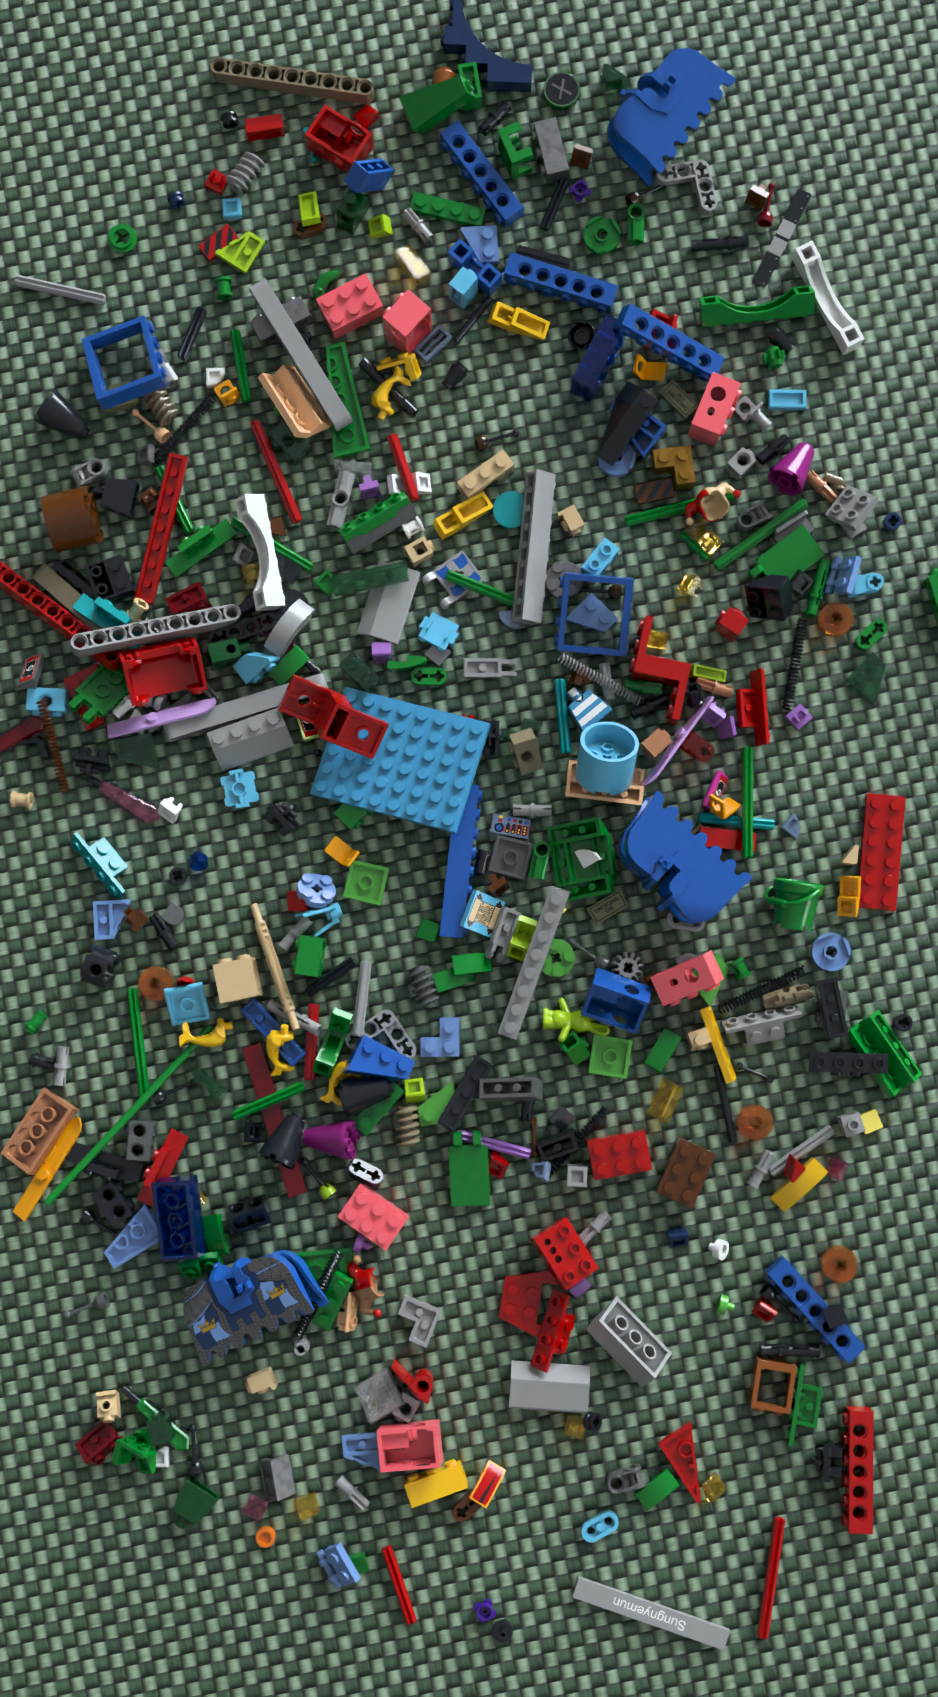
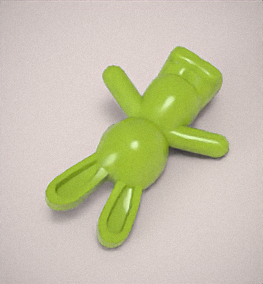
[542,998,610,1042]

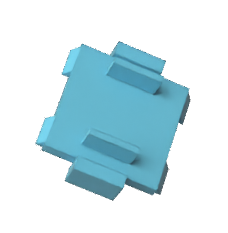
[418,612,459,652]
[220,769,259,809]

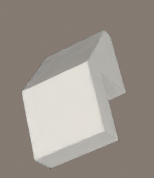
[387,472,432,495]

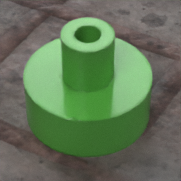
[715,1294,735,1315]

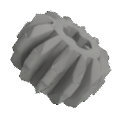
[611,952,644,981]

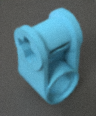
[848,573,884,597]

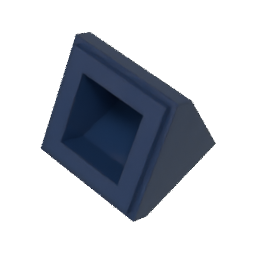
[666,1227,688,1248]

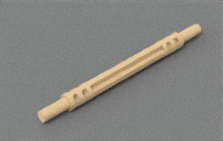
[250,903,300,1031]

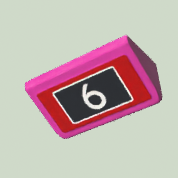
[701,770,729,811]

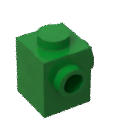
[558,1030,591,1066]

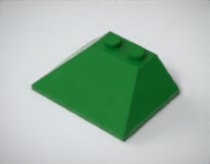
[546,816,617,901]

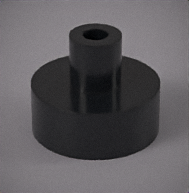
[493,1619,513,1642]

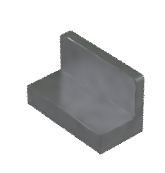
[771,511,814,544]
[258,1454,296,1501]

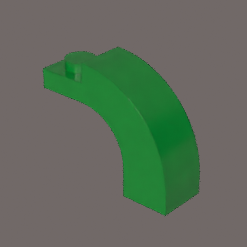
[312,1008,353,1078]

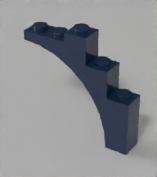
[441,0,532,92]

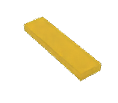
[700,1006,736,1084]

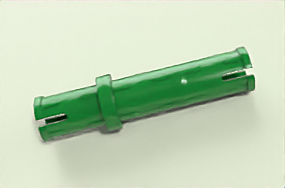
[805,559,831,617]

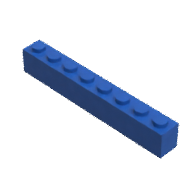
[439,784,483,939]

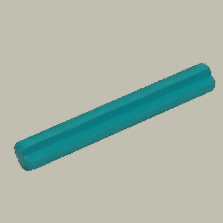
[554,678,571,754]
[698,812,775,830]

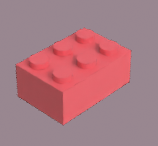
[316,273,384,339]
[338,1183,409,1251]

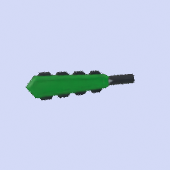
[120,1384,190,1451]

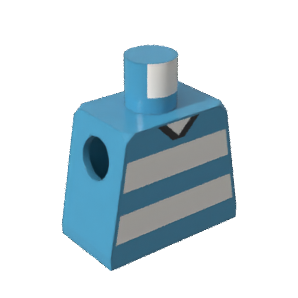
[567,687,612,733]

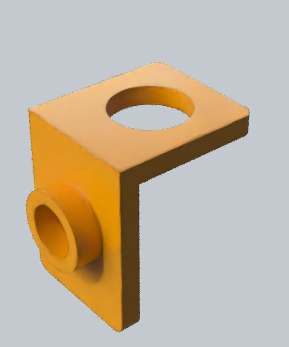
[633,354,668,381]
[214,379,240,407]
[709,794,741,820]
[324,836,360,867]

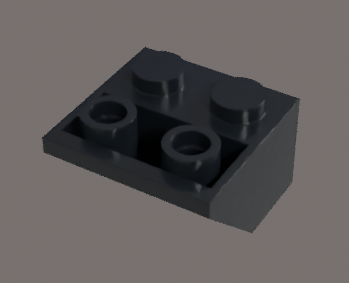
[84,554,136,602]
[744,574,794,621]

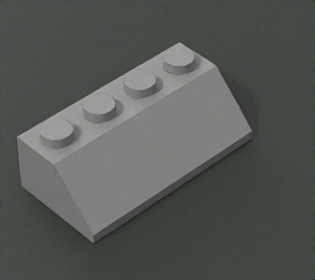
[207,708,294,772]
[586,1296,672,1387]

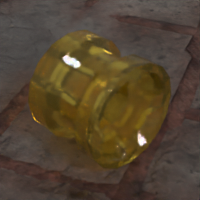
[240,563,259,584]

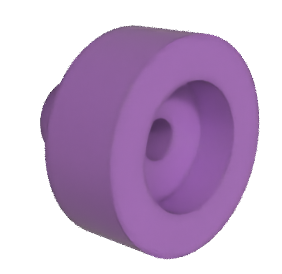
[352,1233,371,1253]

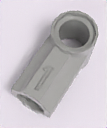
[145,348,179,389]

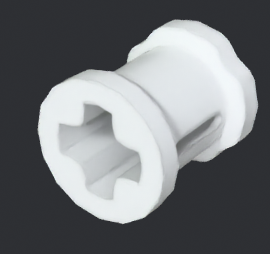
[401,516,425,539]

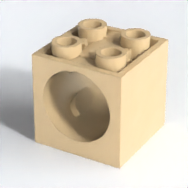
[213,954,263,1003]

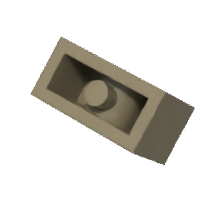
[508,728,543,775]

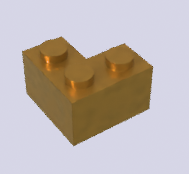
[651,445,696,491]

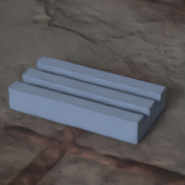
[413,324,453,365]

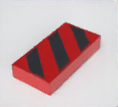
[198,224,239,262]

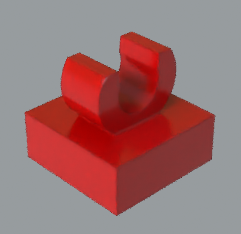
[204,169,228,196]

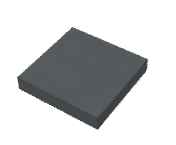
[487,834,534,881]

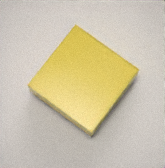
[860,1109,883,1135]

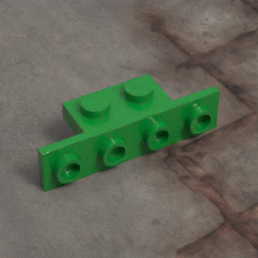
[165,519,238,578]
[786,1363,823,1447]

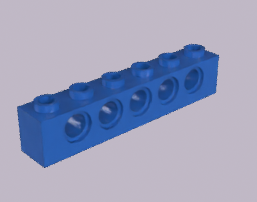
[439,120,524,228]
[504,252,618,313]
[614,303,725,382]
[765,1255,866,1363]

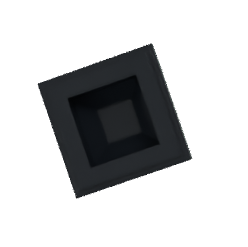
[244,1122,262,1142]

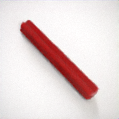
[387,433,419,502]
[304,1004,319,1081]
[381,1545,416,1625]

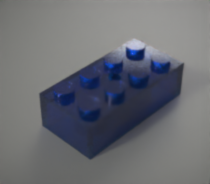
[570,313,626,402]
[151,1175,207,1261]

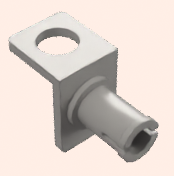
[734,396,772,432]

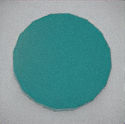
[493,491,524,529]

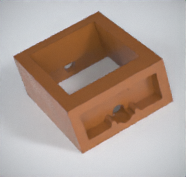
[748,1356,797,1416]

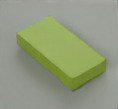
[298,191,321,227]

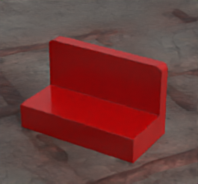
[245,114,285,142]

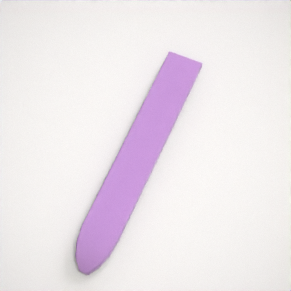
[640,696,714,786]
[107,698,216,739]

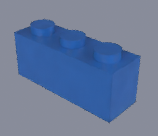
[343,158,395,193]

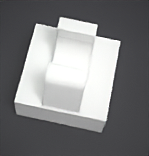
[157,797,182,824]

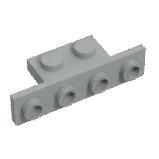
[722,1004,802,1046]

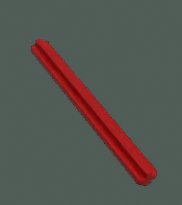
[250,420,302,524]
[757,1516,785,1639]

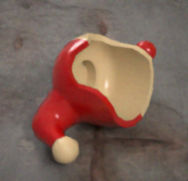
[685,482,741,526]

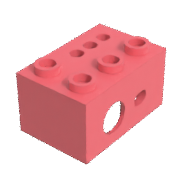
[383,289,433,354]
[687,372,742,447]
[650,950,724,1007]
[376,1419,443,1473]

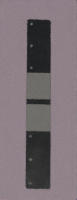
[752,188,811,287]

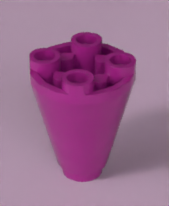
[303,1120,360,1160]

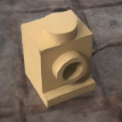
[556,504,585,537]
[404,536,435,567]
[685,1027,711,1051]
[245,1366,278,1394]
[96,1390,121,1423]

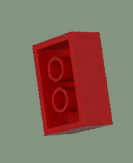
[586,1129,652,1181]

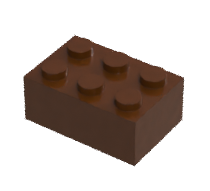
[654,1136,716,1209]

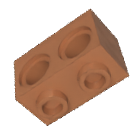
[638,728,672,762]

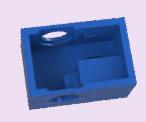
[581,968,652,1034]

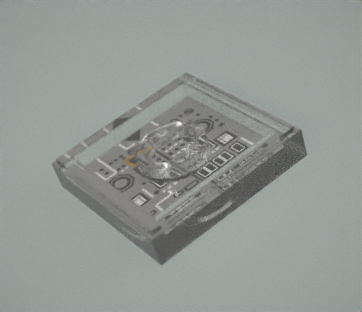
[354,1368,405,1424]

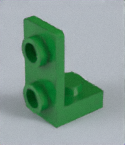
[111,1436,157,1466]

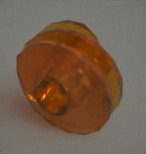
[817,602,854,637]
[138,966,175,1001]
[737,1105,774,1140]
[821,1245,857,1283]

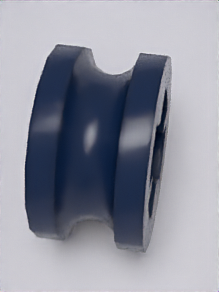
[167,191,186,209]
[883,512,902,531]

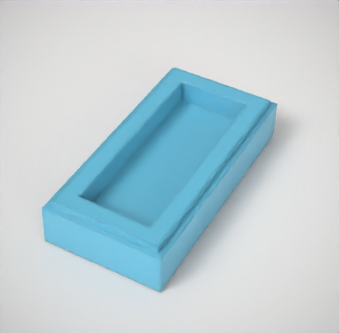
[768,389,806,410]

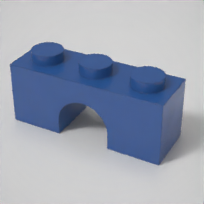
[447,239,502,296]

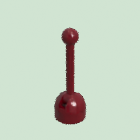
[757,183,775,228]

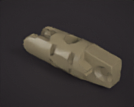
[762,983,814,1009]

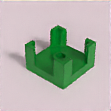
[497,121,533,180]

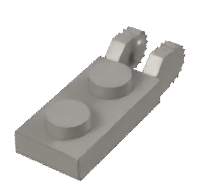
[463,658,517,678]
[485,906,521,963]

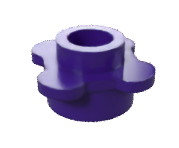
[569,180,591,202]
[473,1598,496,1623]

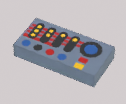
[490,813,531,839]

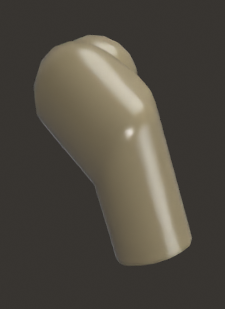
[823,472,846,496]

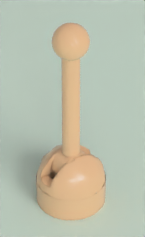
[132,409,171,444]

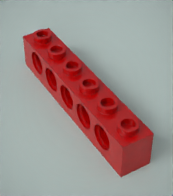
[842,1406,874,1534]

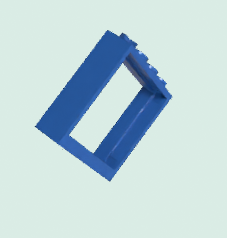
[82,315,167,410]
[554,572,634,657]

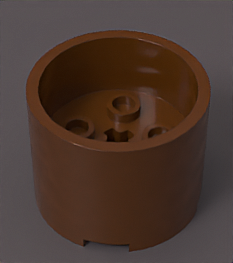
[41,486,104,553]

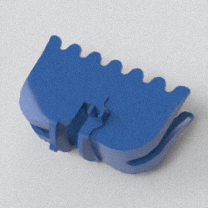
[607,48,736,187]
[618,791,752,924]

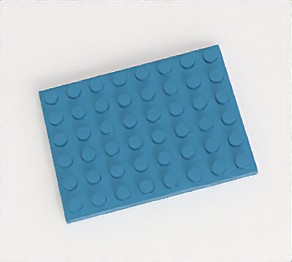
[310,687,491,834]

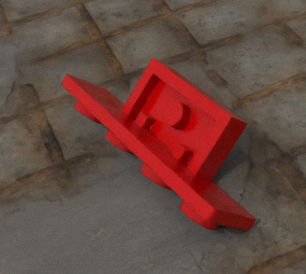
[735,668,770,747]
[137,1128,189,1207]
[531,1289,575,1373]

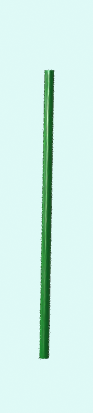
[44,1024,214,1206]

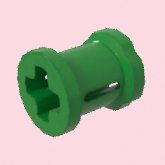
[215,276,233,301]
[727,956,752,981]

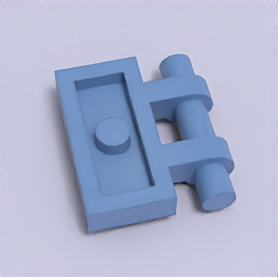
[824,555,862,595]
[316,1542,361,1589]

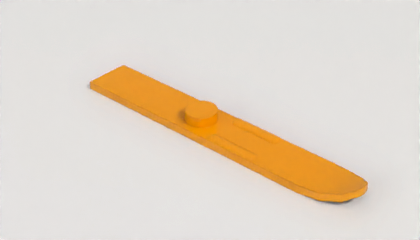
[12,1116,82,1221]

